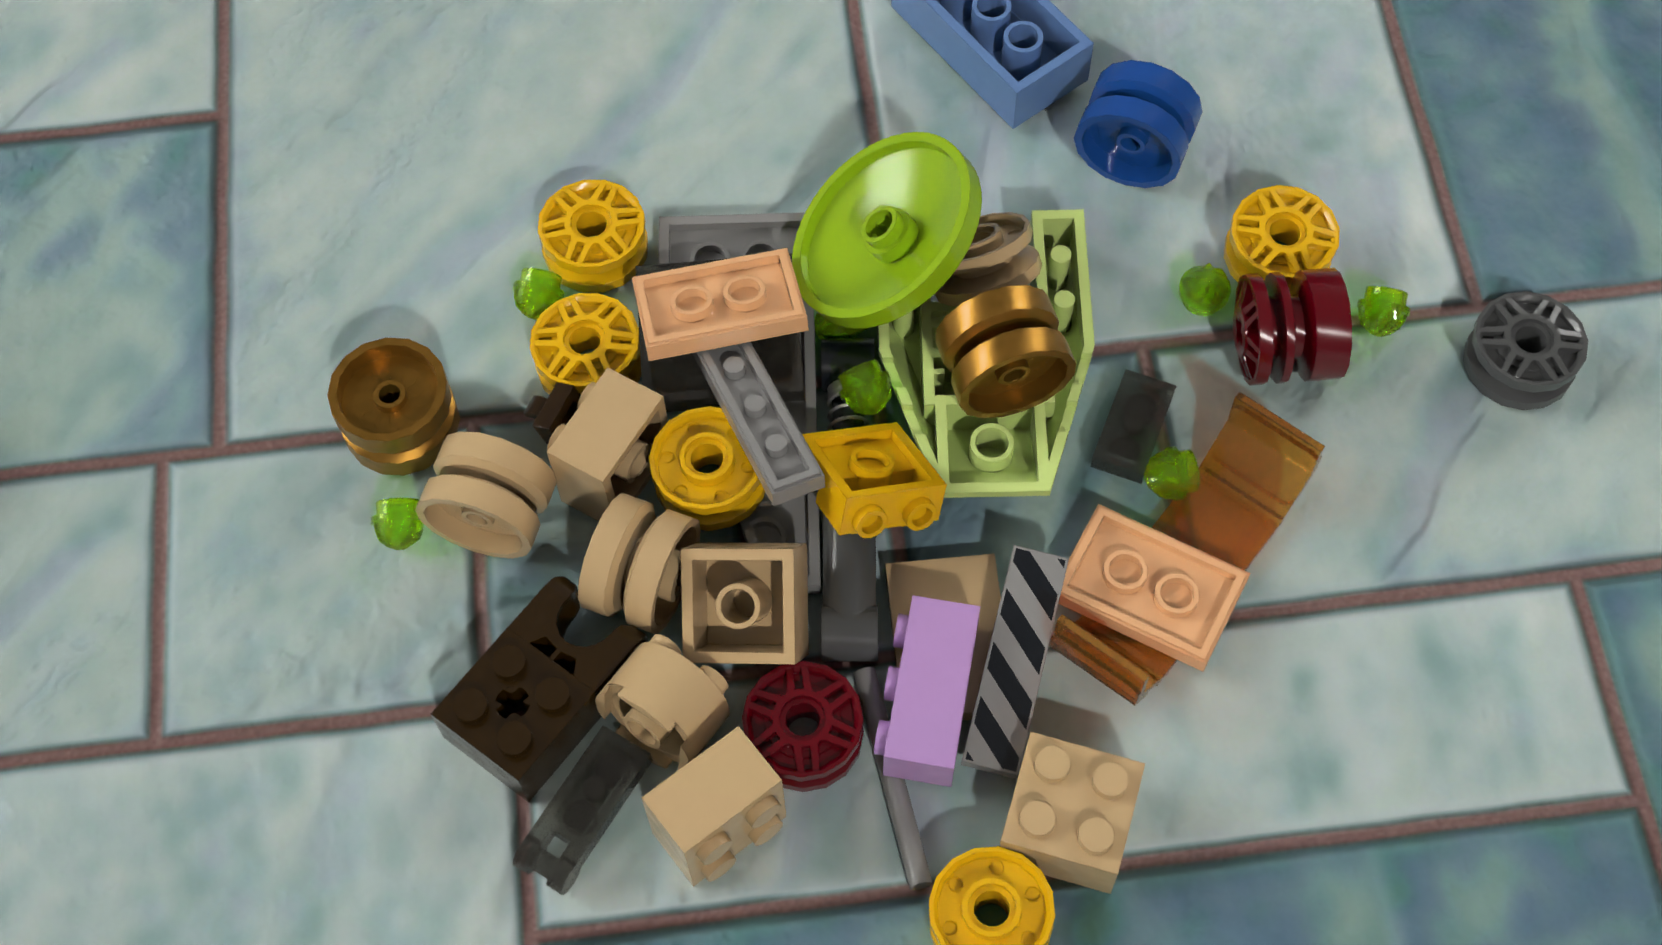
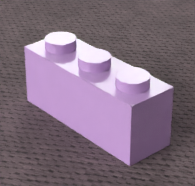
[874,595,980,787]

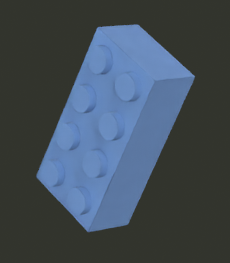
[891,0,1094,129]

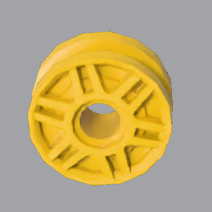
[538,180,648,293]
[1224,185,1340,290]
[530,293,645,395]
[649,406,765,531]
[929,846,1055,945]

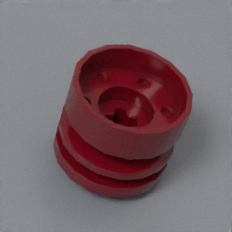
[1233,268,1352,386]

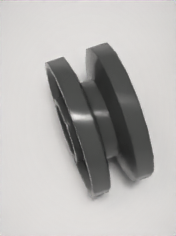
[1463,291,1588,410]

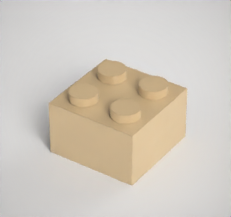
[547,368,668,521]
[681,543,809,665]
[641,726,786,887]
[999,731,1145,894]

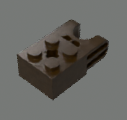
[431,576,648,803]

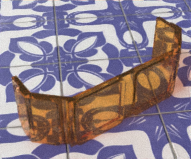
[1049,392,1325,706]

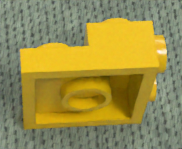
[802,422,947,538]

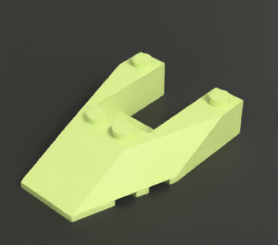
[878,209,1095,498]

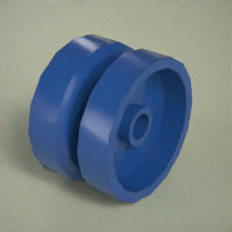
[1074,60,1203,188]

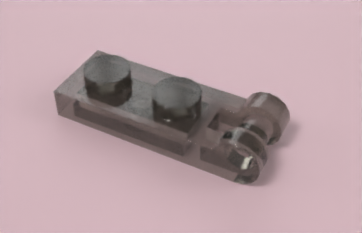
[513,726,653,895]

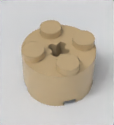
[595,634,730,770]

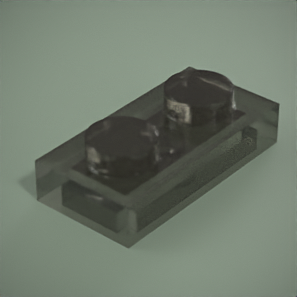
[1090,369,1176,484]

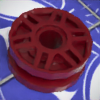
[742,661,864,792]

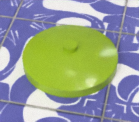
[792,132,982,329]

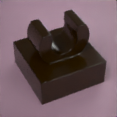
[523,382,581,445]

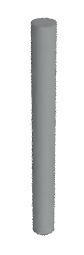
[853,667,933,890]

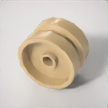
[415,431,557,559]
[578,493,701,634]

